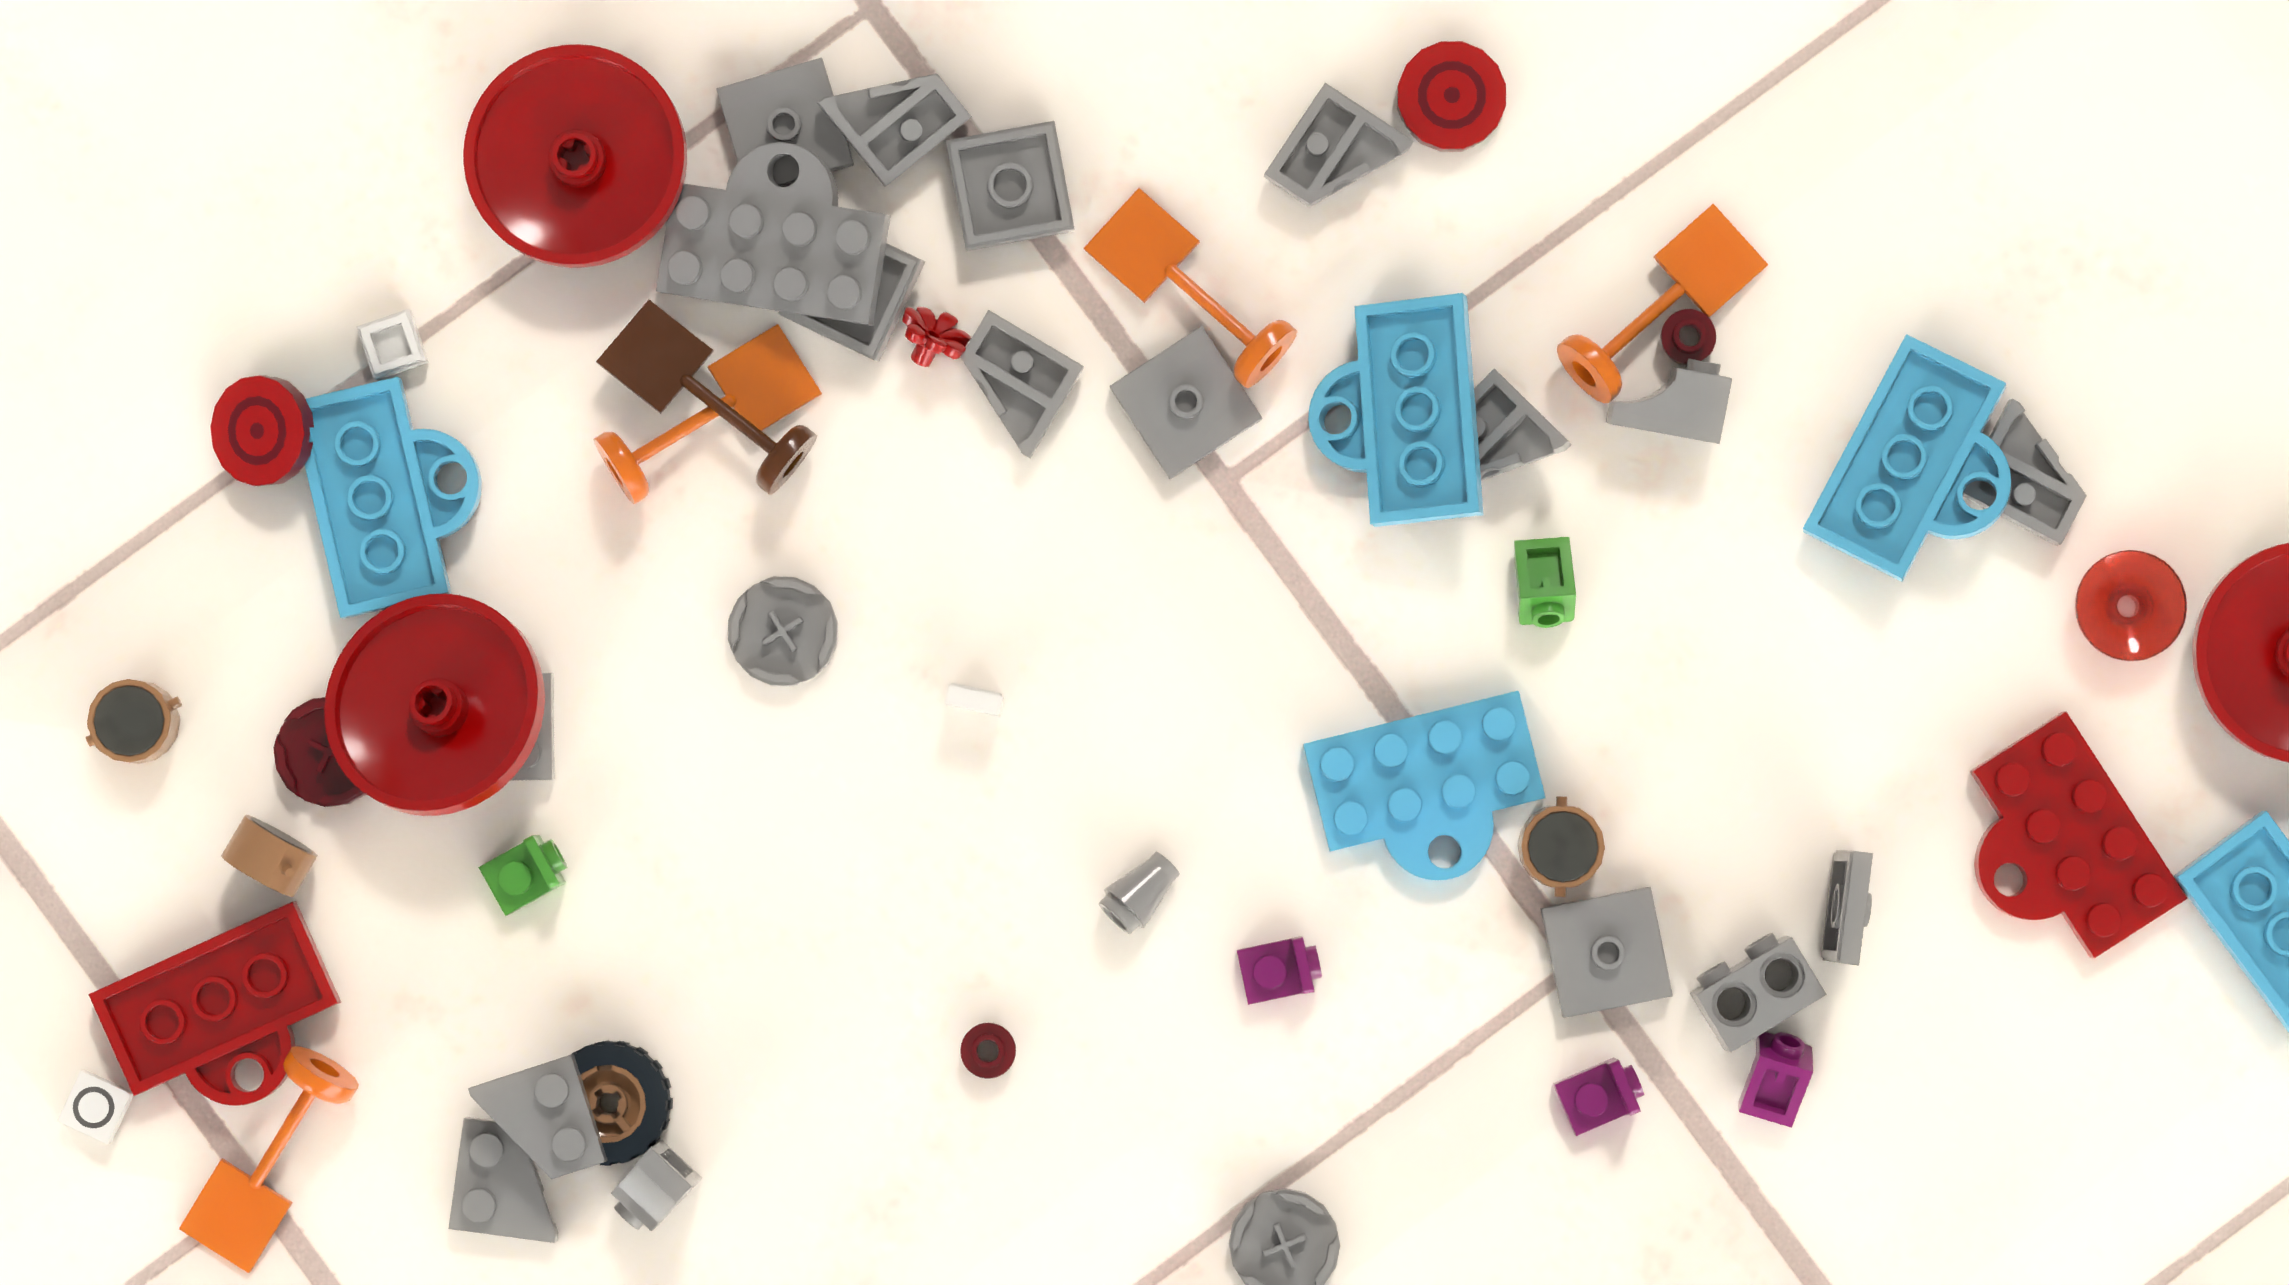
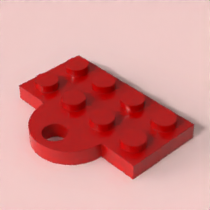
[1969,711,2188,958]
[88,901,341,1106]

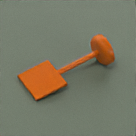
[1083,188,1297,388]
[1557,204,1768,404]
[593,324,822,504]
[179,1046,359,1273]

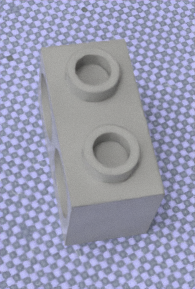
[1690,932,1827,1052]

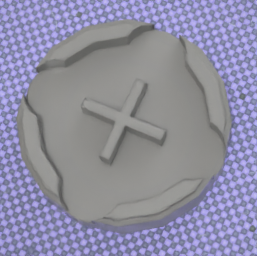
[728,576,838,686]
[1229,1188,1340,1285]

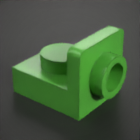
[1513,537,1576,628]
[478,835,568,916]

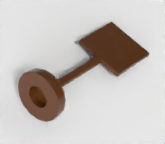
[596,300,818,495]

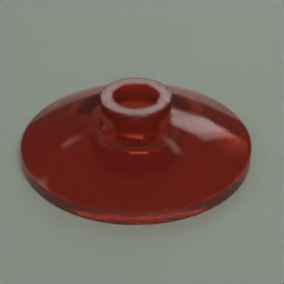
[2075,550,2187,661]

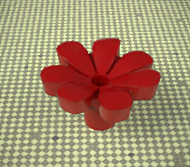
[902,307,971,367]

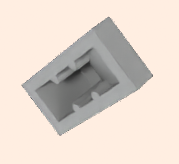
[1606,359,1732,444]
[611,1140,702,1231]

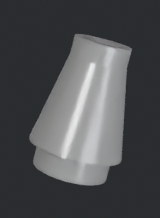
[1098,852,1180,934]

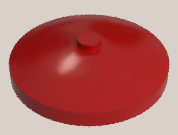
[463,44,687,268]
[2192,543,2289,763]
[324,594,545,816]

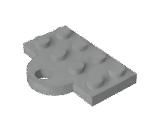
[656,142,891,326]

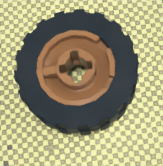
[572,1040,673,1166]

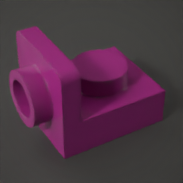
[1236,936,1322,1005]
[1738,1032,1813,1128]
[1553,1057,1645,1136]

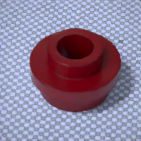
[1660,309,1716,365]
[960,1023,1016,1079]

